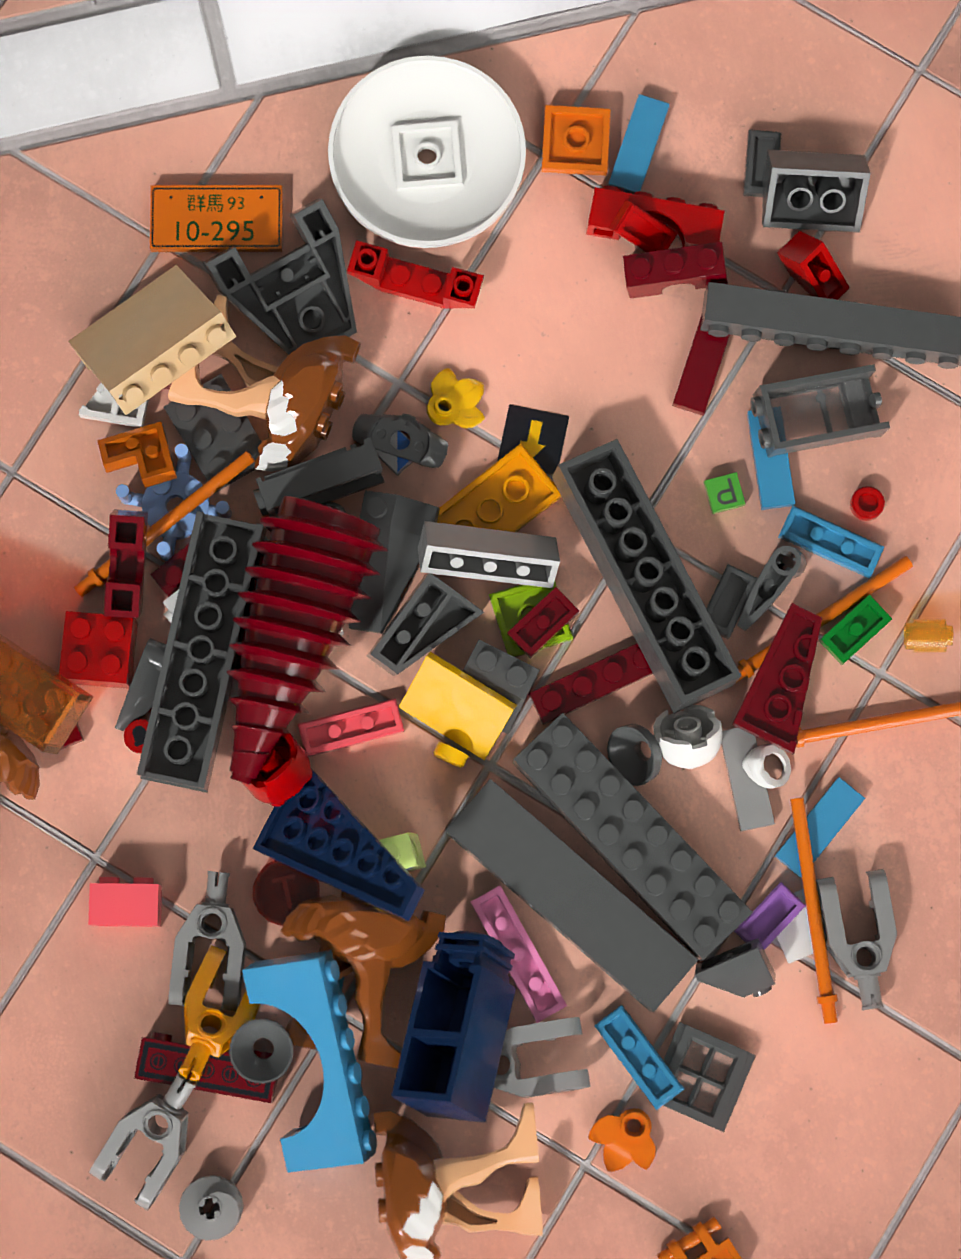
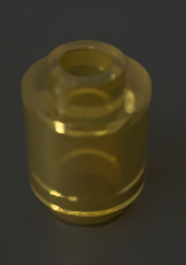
[904,619,953,653]

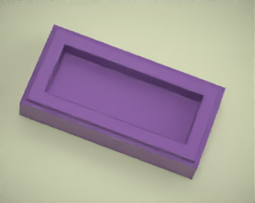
[734,882,806,950]

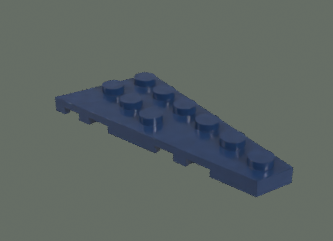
[252,768,425,922]

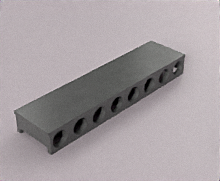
[137,511,267,793]
[445,779,699,1012]

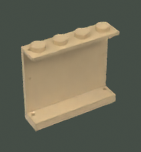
[68,265,237,415]

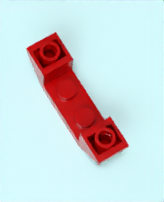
[347,240,484,308]

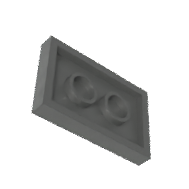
[164,374,262,493]

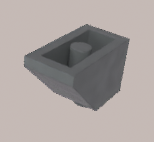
[695,938,776,998]

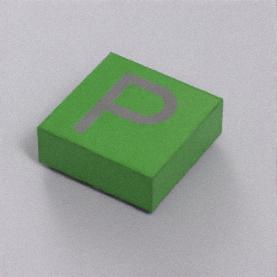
[704,472,746,514]

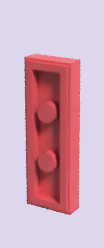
[298,698,404,757]

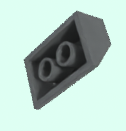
[762,150,871,232]

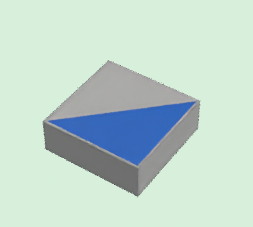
[376,431,412,476]

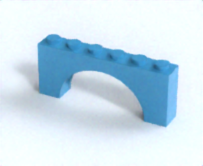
[242,950,377,1173]

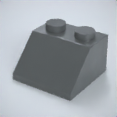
[463,639,540,735]

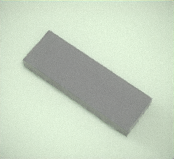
[721,728,775,832]

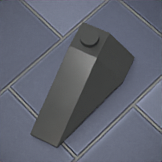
[349,490,440,634]

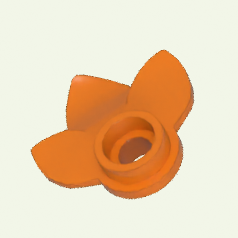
[588,1108,656,1172]

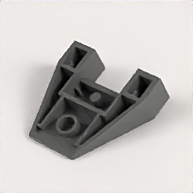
[203,199,357,355]

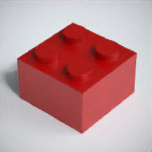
[59,611,138,689]

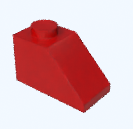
[777,231,850,300]

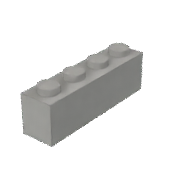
[418,521,560,588]

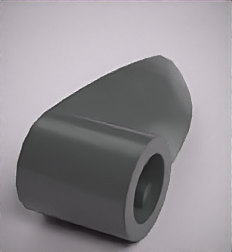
[737,546,806,631]
[115,638,166,731]

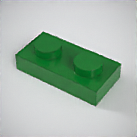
[819,594,892,665]

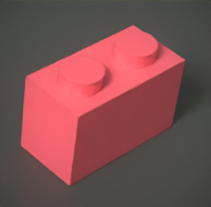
[88,877,162,927]

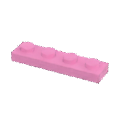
[470,885,567,1023]

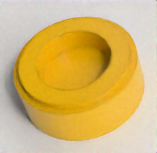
[433,742,469,768]

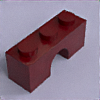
[623,242,728,299]
[104,509,148,618]

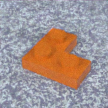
[97,421,177,488]

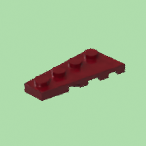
[732,603,822,755]

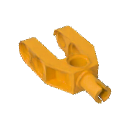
[179,945,261,1081]

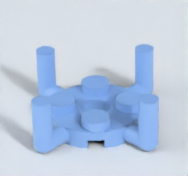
[116,444,232,561]

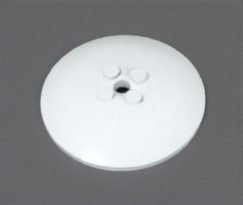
[328,56,526,248]

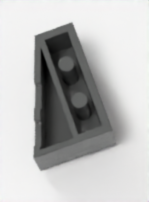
[367,573,484,676]

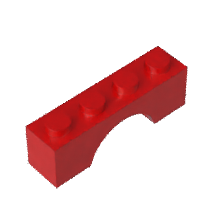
[586,185,725,247]

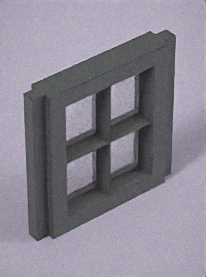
[647,1022,756,1132]

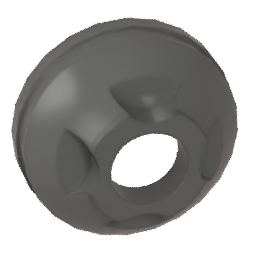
[607,724,662,786]
[229,1019,294,1083]

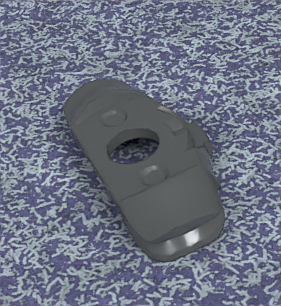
[352,414,448,468]

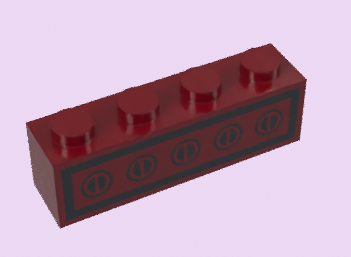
[134,1031,278,1103]

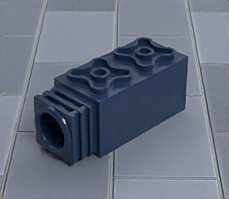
[391,931,516,1122]

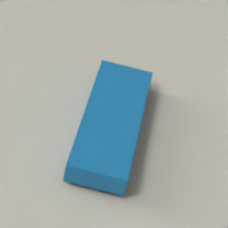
[608,94,670,194]
[747,407,795,510]
[778,506,884,579]
[774,777,865,878]
[594,1005,685,1110]

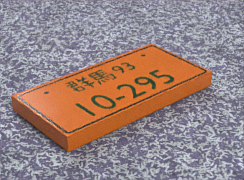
[150,185,283,252]

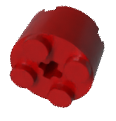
[242,734,313,807]

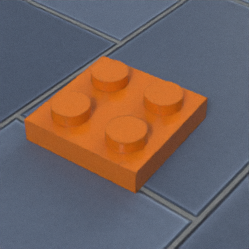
[541,105,611,176]

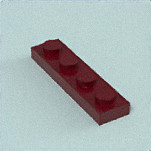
[529,644,653,725]

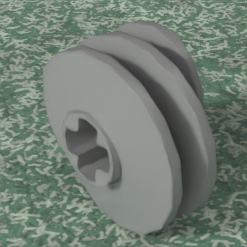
[179,1175,244,1240]

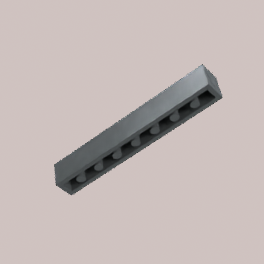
[700,282,961,369]

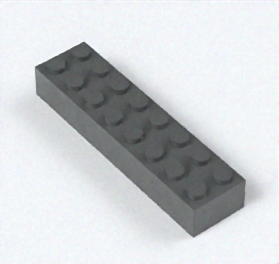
[552,439,741,713]
[513,713,753,961]

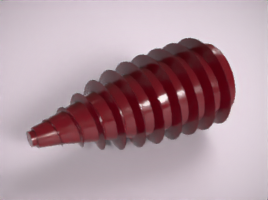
[227,496,389,785]

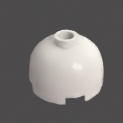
[653,705,722,769]

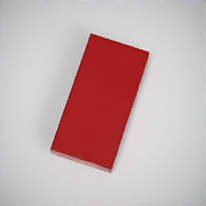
[609,200,678,252]

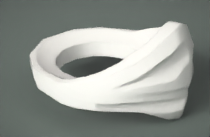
[742,744,791,789]

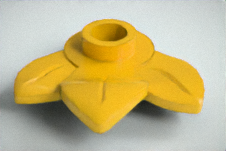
[426,368,485,428]

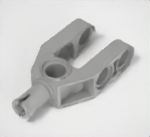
[816,869,897,1010]
[169,871,246,1011]
[494,1017,591,1098]
[89,1072,197,1211]

